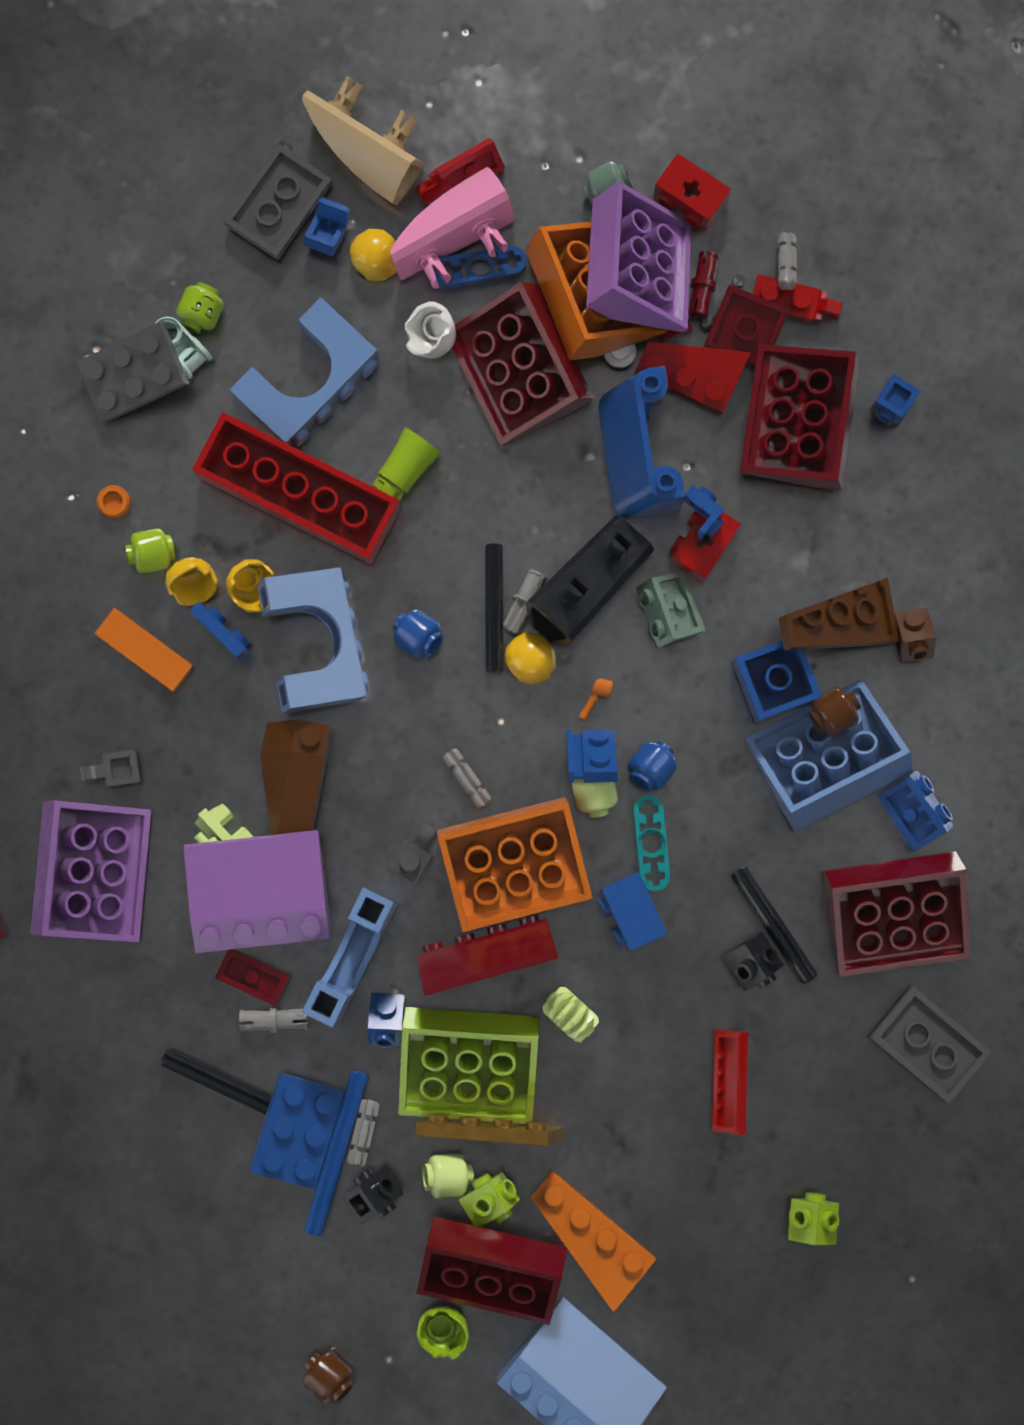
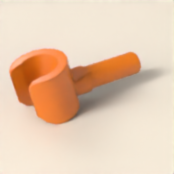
[579,678,613,720]

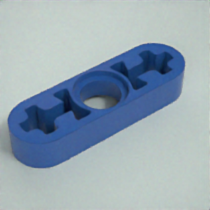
[435,245,526,290]

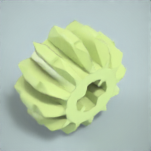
[542,987,599,1042]

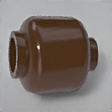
[808,687,861,737]
[303,1351,354,1404]

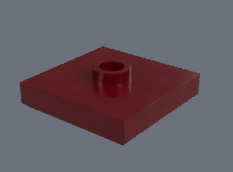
[704,285,789,367]

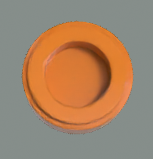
[97,485,131,519]

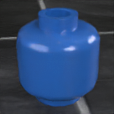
[393,609,443,659]
[628,741,677,792]

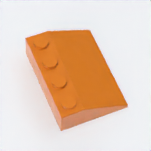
[525,222,668,361]
[437,797,593,932]

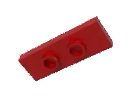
[712,1030,748,1135]

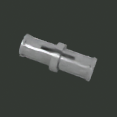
[239,1006,309,1033]

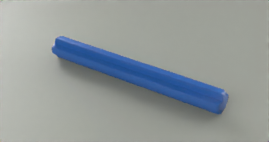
[304,1071,368,1237]

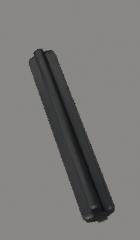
[485,543,503,673]
[732,866,818,984]
[160,1049,272,1115]

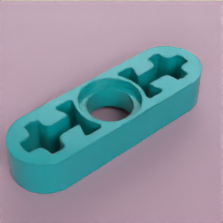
[633,795,670,892]

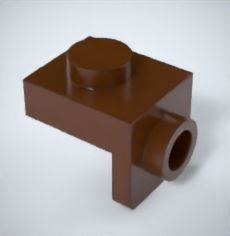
[894,607,936,662]

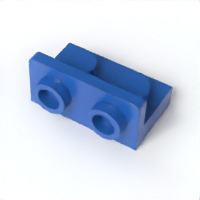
[877,770,953,852]

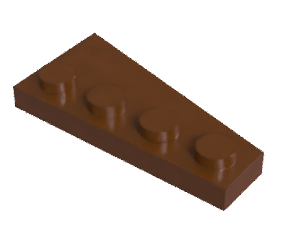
[779,578,900,651]

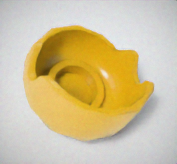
[349,229,396,282]
[165,557,219,606]
[226,559,274,613]
[505,632,556,685]

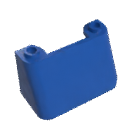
[598,366,685,519]

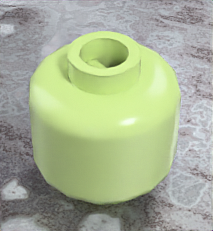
[572,779,618,818]
[422,1153,474,1199]

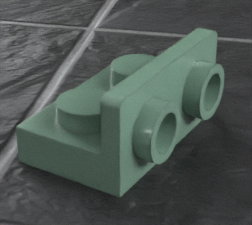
[637,569,706,648]

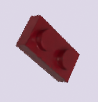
[215,949,291,1006]

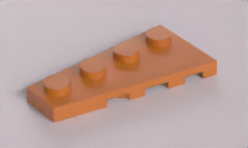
[530,1170,656,1312]

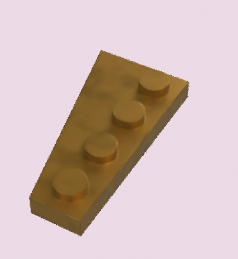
[416,1114,564,1146]

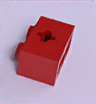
[654,153,731,230]
[669,511,741,583]

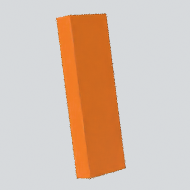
[94,608,194,693]

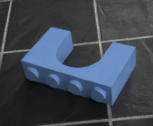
[230,297,379,447]
[257,567,368,714]
[301,888,398,1028]

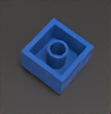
[732,641,822,724]
[597,872,668,951]

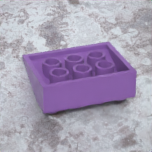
[586,181,691,332]
[30,800,151,942]
[183,830,331,953]

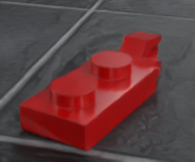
[415,137,505,204]
[752,274,843,324]

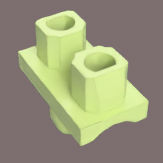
[194,804,253,843]

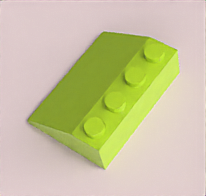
[398,1007,540,1124]

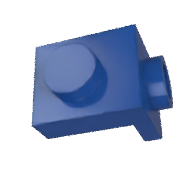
[303,197,350,256]
[870,374,921,426]
[684,485,724,540]
[368,993,405,1048]

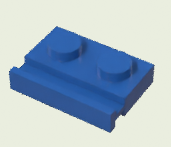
[189,601,251,663]
[567,729,618,783]

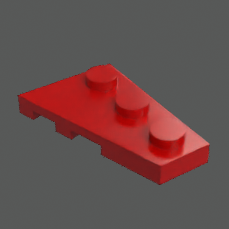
[635,341,751,413]

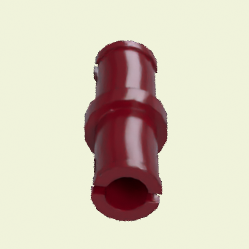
[688,251,720,319]

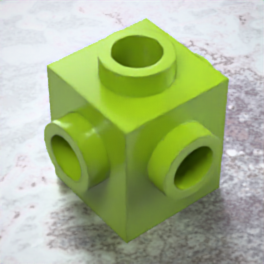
[459,1171,520,1227]
[788,1192,839,1246]

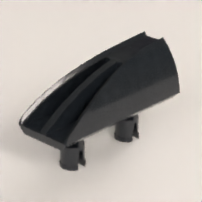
[527,515,654,645]

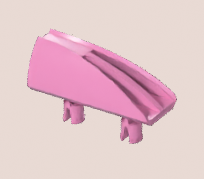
[391,167,515,289]

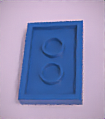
[249,1072,345,1189]

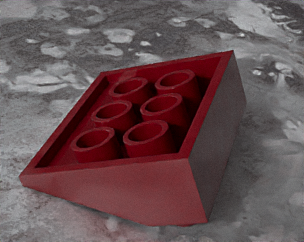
[452,282,594,446]
[740,344,860,490]
[824,851,971,977]
[417,914,559,996]

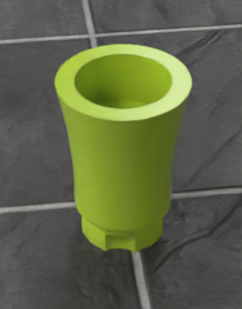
[372,427,441,501]

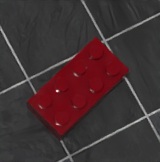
[416,1216,567,1325]

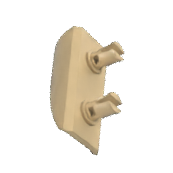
[302,76,425,206]

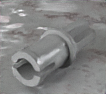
[503,569,548,634]

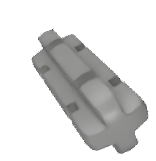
[778,232,797,290]
[443,748,491,809]
[347,1099,380,1167]

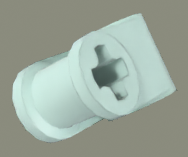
[155,316,213,380]

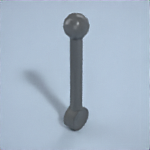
[701,274,745,330]

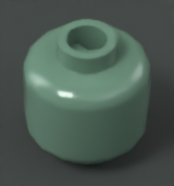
[583,161,634,205]

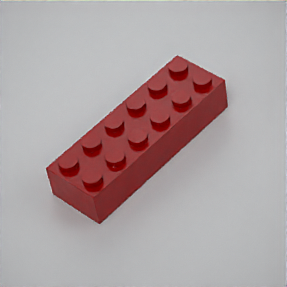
[192,412,401,565]

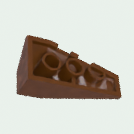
[260,720,332,835]

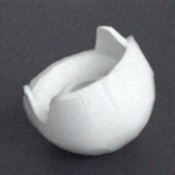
[404,301,456,359]

